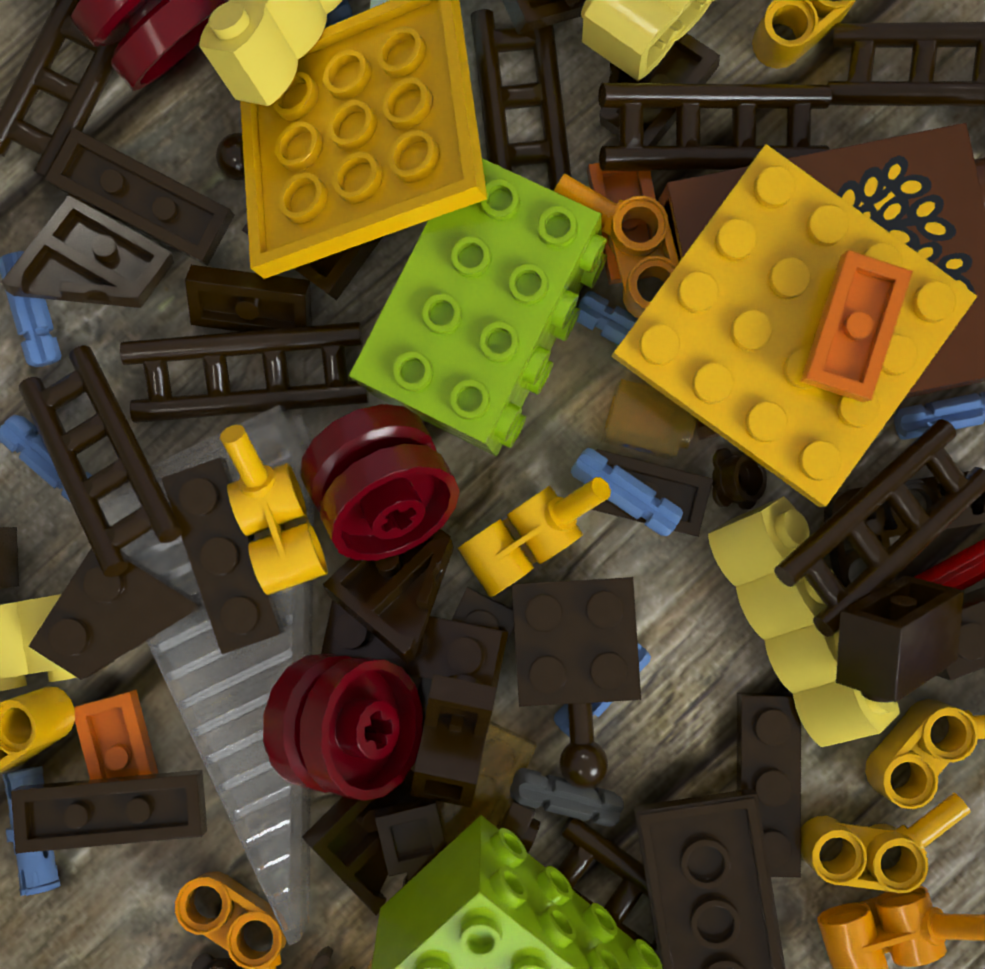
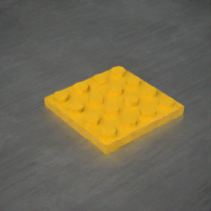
[240,0,487,279]
[611,144,977,507]

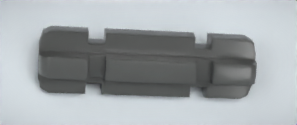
[510,768,624,827]

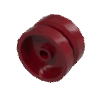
[71,0,229,91]
[300,404,460,561]
[263,653,423,801]

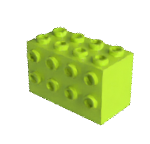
[349,158,607,457]
[371,815,662,969]

